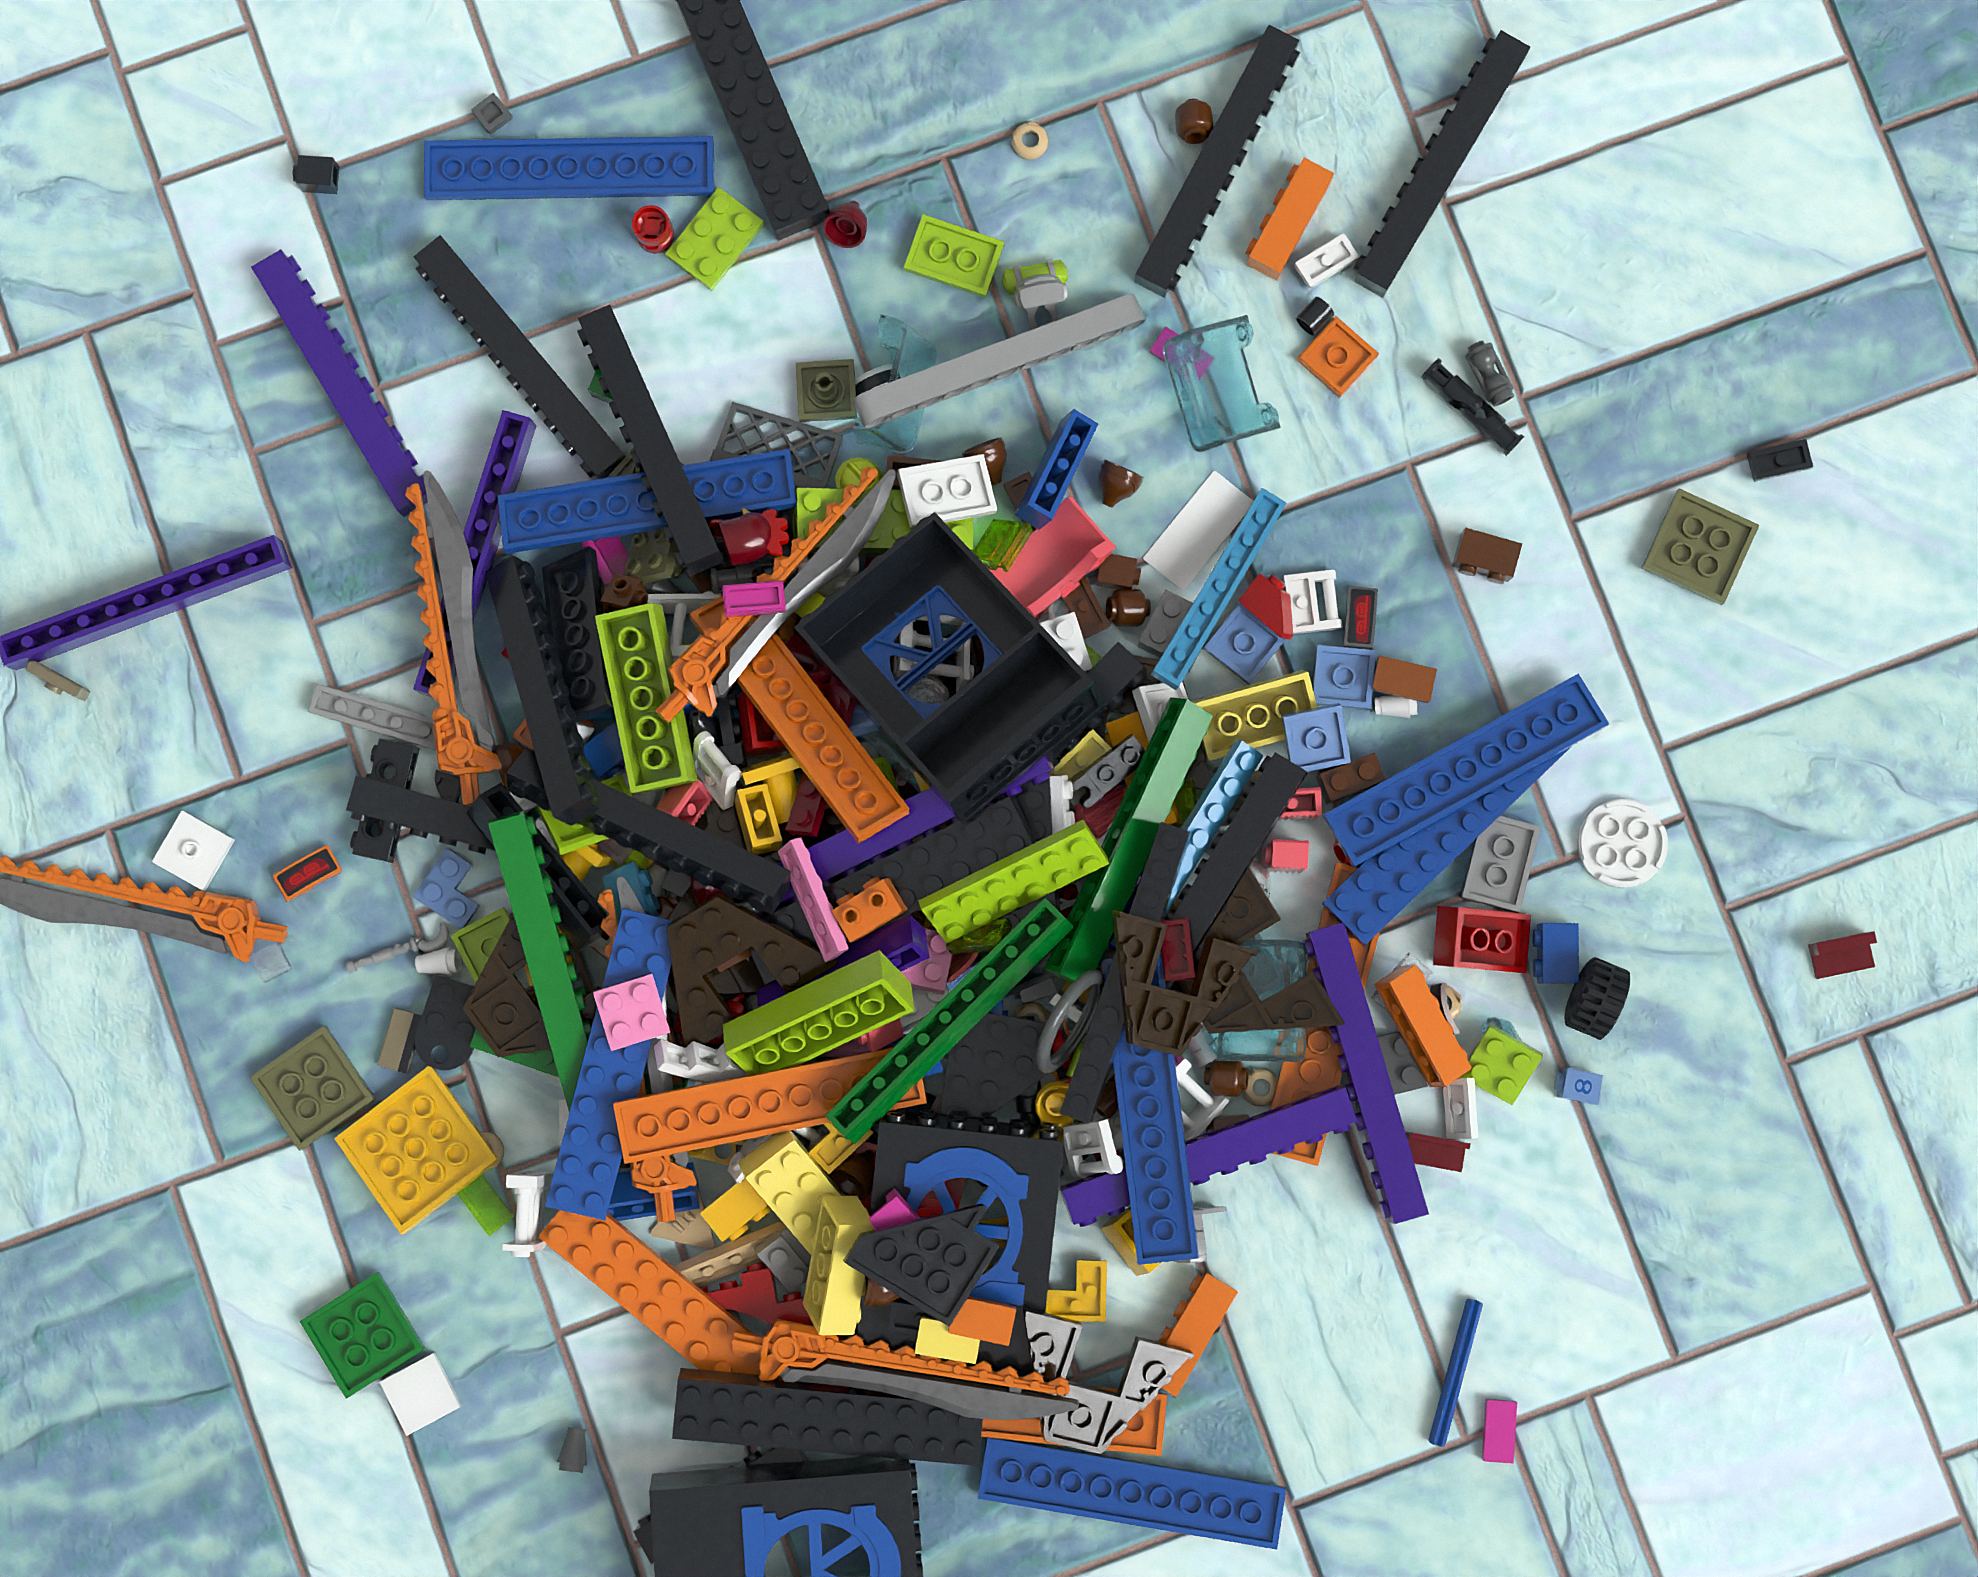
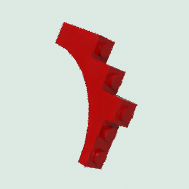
[698,1262,852,1367]

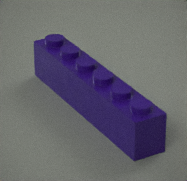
[757,914,930,1008]

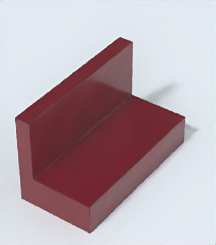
[1808,931,1877,979]
[1406,1132,1471,1172]

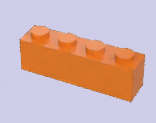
[1245,157,1335,281]
[1374,965,1472,1087]
[1158,1271,1238,1397]

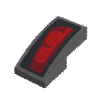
[1343,586,1378,650]

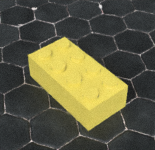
[1191,670,1317,761]
[738,1131,845,1255]
[803,1196,876,1335]

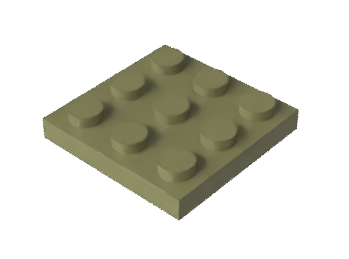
[1641,488,1760,605]
[250,1026,376,1151]

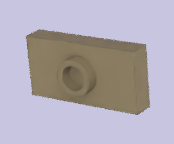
[25,660,91,701]

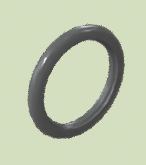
[1035,969,1105,1073]

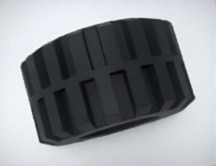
[1564,957,1630,1040]

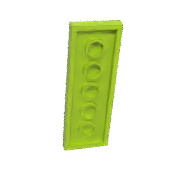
[918,820,1110,943]

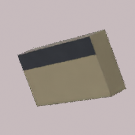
[377,1008,422,1074]

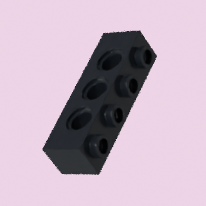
[350,738,420,863]

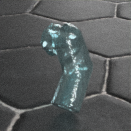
[1481,1017,1522,1041]

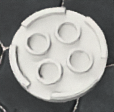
[1577,799,1668,888]

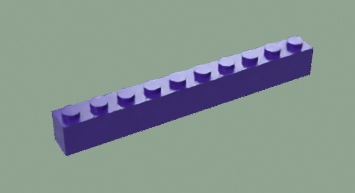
[251,249,428,517]
[413,410,537,697]
[0,535,292,671]
[777,754,1055,904]
[1303,922,1429,1224]
[1059,1085,1358,1227]

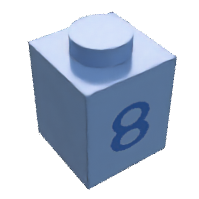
[1554,1068,1603,1105]

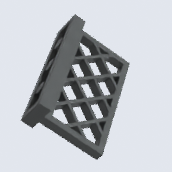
[710,402,843,488]

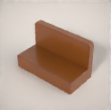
[1372,655,1437,703]

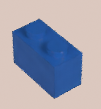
[1532,923,1579,984]

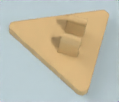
[651,1191,715,1250]

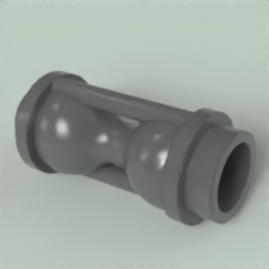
[1465,340,1515,407]

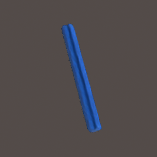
[1429,1299,1483,1447]

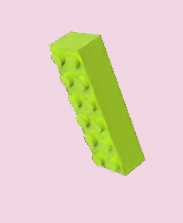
[792,488,974,555]
[595,603,698,794]
[723,950,915,1075]

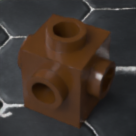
[600,573,648,613]

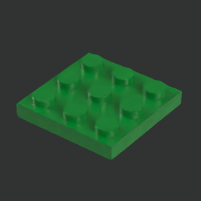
[299,1272,426,1399]

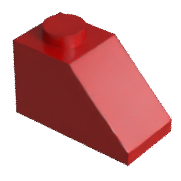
[1238,573,1293,640]

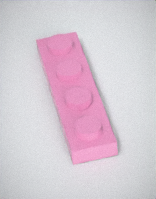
[777,837,849,962]

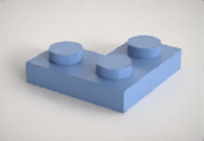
[413,848,480,929]

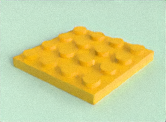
[334,1066,500,1235]

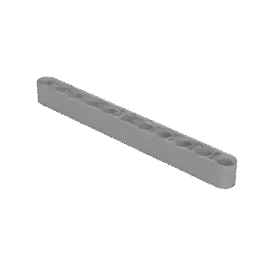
[852,293,1146,429]

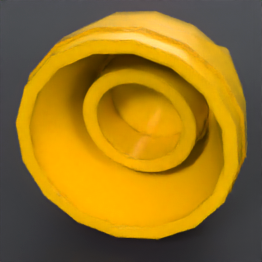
[1035,1081,1075,1127]

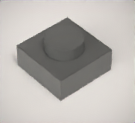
[471,92,513,135]

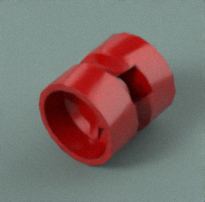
[632,205,674,254]

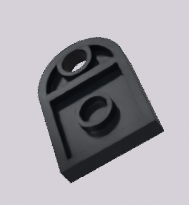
[415,974,476,1070]

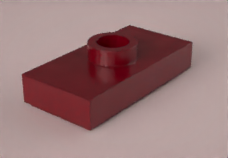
[1161,917,1195,982]

